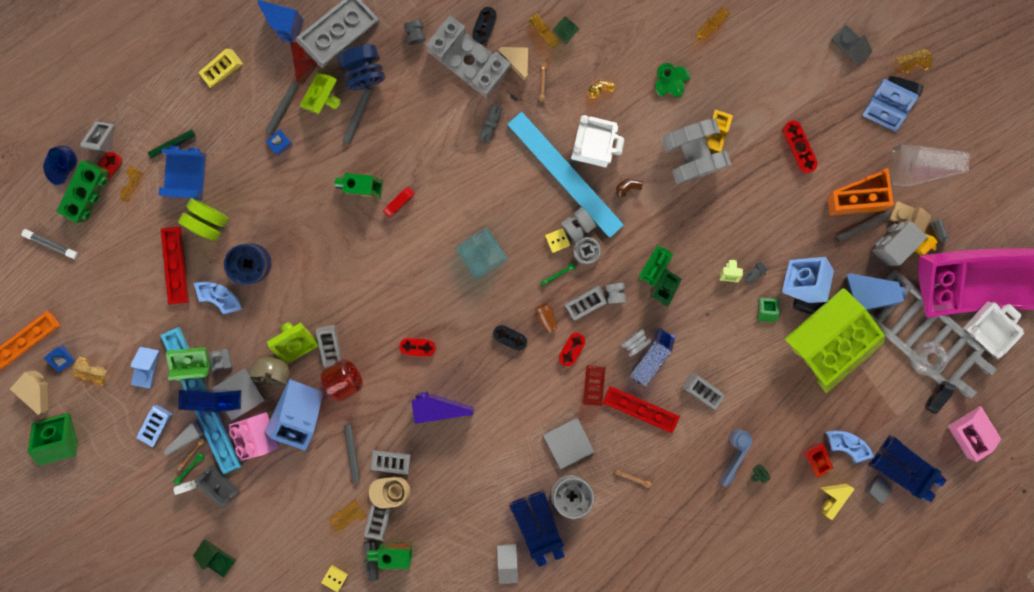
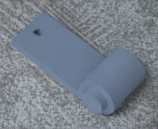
[718,428,752,487]

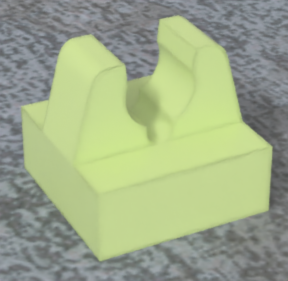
[719,260,743,282]

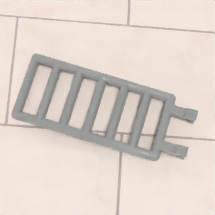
[868,269,997,398]

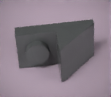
[831,25,872,66]

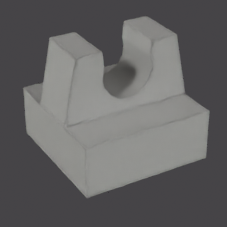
[208,348,233,371]

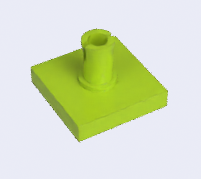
[299,72,340,114]
[267,322,319,364]

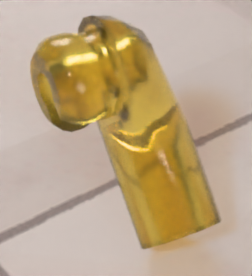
[588,80,615,98]

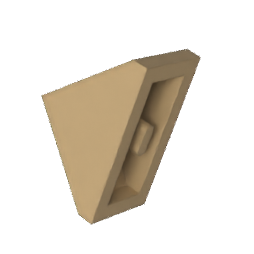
[498,47,528,81]

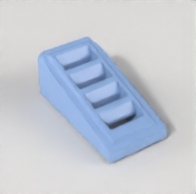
[136,405,173,447]

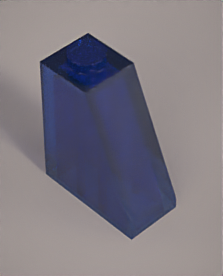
[630,327,675,386]
[178,389,241,412]

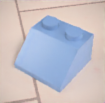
[782,257,834,303]

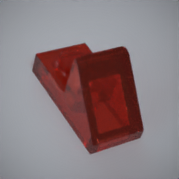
[290,42,318,84]

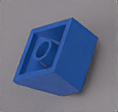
[257,0,304,43]

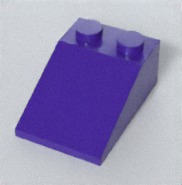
[411,392,475,424]

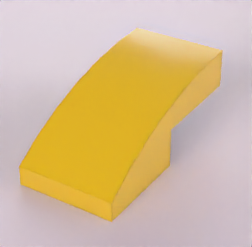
[706,110,733,153]

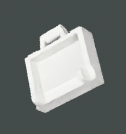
[571,115,625,168]
[963,301,1024,360]

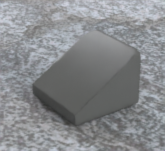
[865,476,892,505]

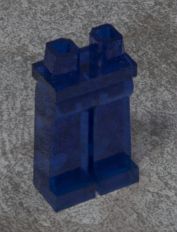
[868,435,946,503]
[509,489,565,567]

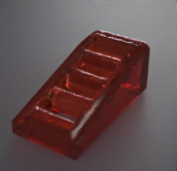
[582,365,606,406]

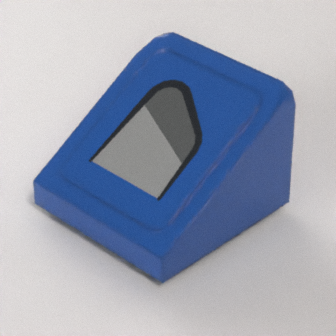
[266,129,293,156]
[44,346,75,373]

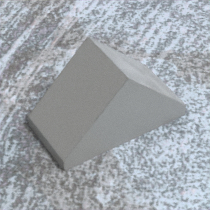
[81,121,115,153]
[497,544,518,584]

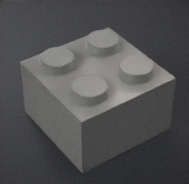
[871,221,927,266]

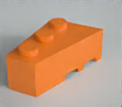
[827,168,894,216]

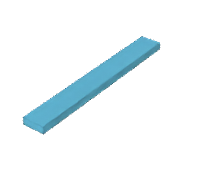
[507,111,624,238]
[160,327,242,475]

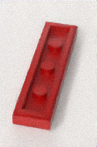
[161,227,189,305]
[602,385,680,434]

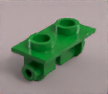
[638,245,674,287]

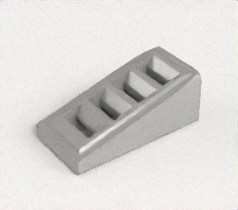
[565,285,608,321]
[316,325,343,368]
[682,372,726,411]
[164,421,204,455]
[371,450,411,475]
[364,503,391,542]

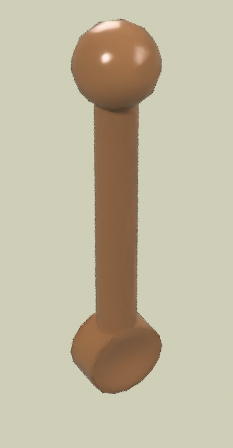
[538,62,548,102]
[177,438,205,471]
[614,469,652,488]

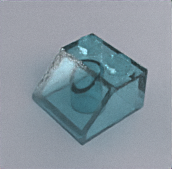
[455,228,508,280]

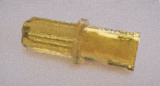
[696,7,730,41]
[528,13,560,49]

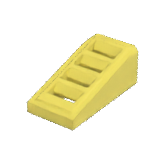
[199,49,243,88]

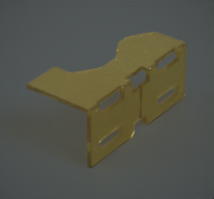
[895,48,932,72]
[120,166,144,202]
[72,356,107,385]
[329,499,367,531]

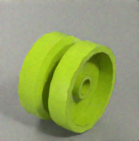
[178,198,230,242]

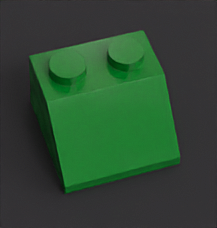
[27,413,78,466]

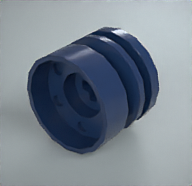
[337,44,386,90]
[224,243,272,285]

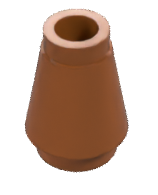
[535,303,557,333]

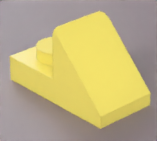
[820,484,854,520]

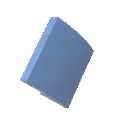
[862,78,918,132]

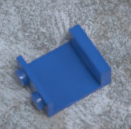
[158,146,206,200]

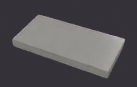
[296,0,379,68]

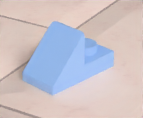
[130,347,160,388]

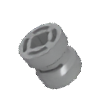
[605,283,627,304]

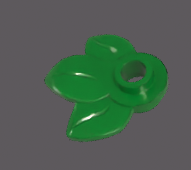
[655,63,691,97]

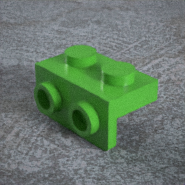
[166,347,211,381]

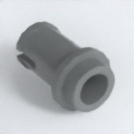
[930,219,950,244]
[743,261,768,285]

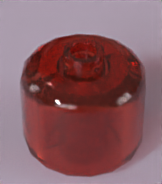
[321,359,363,402]

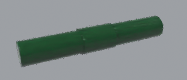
[148,129,196,159]

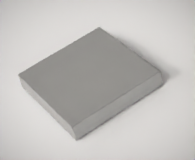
[212,368,266,420]
[543,417,595,469]

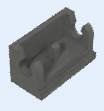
[194,465,240,508]

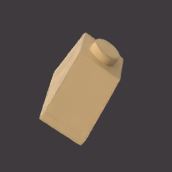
[10,371,49,415]

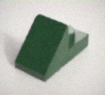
[650,269,682,307]
[193,539,236,578]

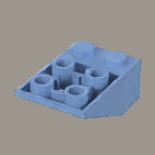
[265,379,324,451]

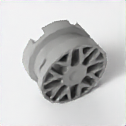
[573,237,601,264]
[621,329,651,357]

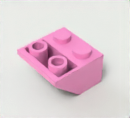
[948,406,1001,462]
[228,412,279,461]

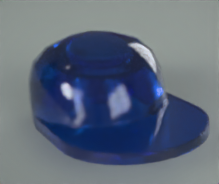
[43,145,78,185]

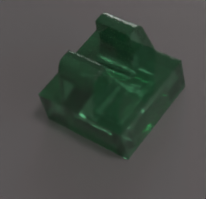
[552,16,579,44]

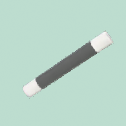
[21,229,78,260]

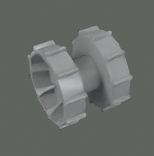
[661,118,732,184]

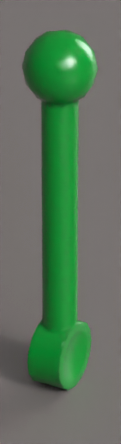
[540,263,576,286]
[174,453,204,485]

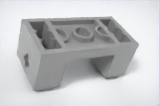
[426,15,511,99]

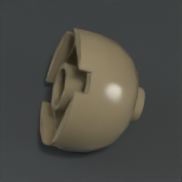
[249,354,290,387]

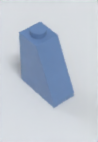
[845,274,906,311]

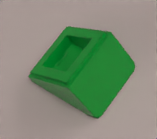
[758,298,780,322]

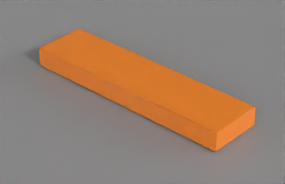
[0,311,61,372]

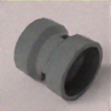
[404,20,426,45]

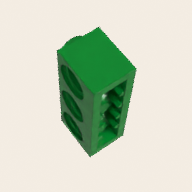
[56,160,109,223]

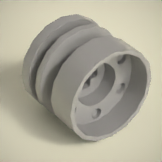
[551,475,594,519]

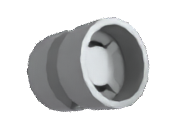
[560,207,596,243]

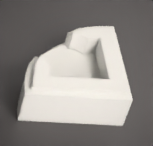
[173,480,199,495]

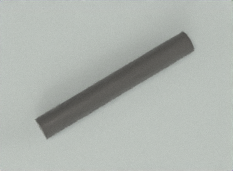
[265,81,299,135]
[342,89,372,144]
[836,210,891,242]
[344,424,360,482]

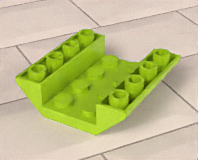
[785,288,885,393]

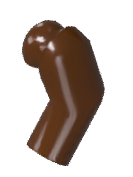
[616,179,643,197]

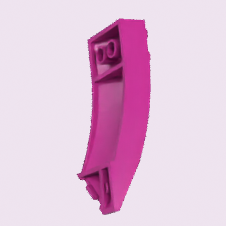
[918,248,1034,318]

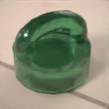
[750,464,771,484]

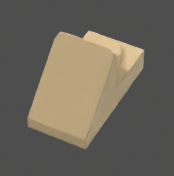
[888,201,931,233]

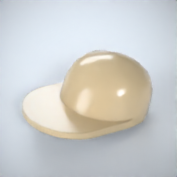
[369,477,410,508]

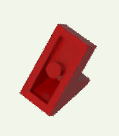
[801,443,834,478]

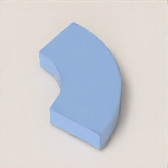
[194,282,242,315]
[824,431,874,463]

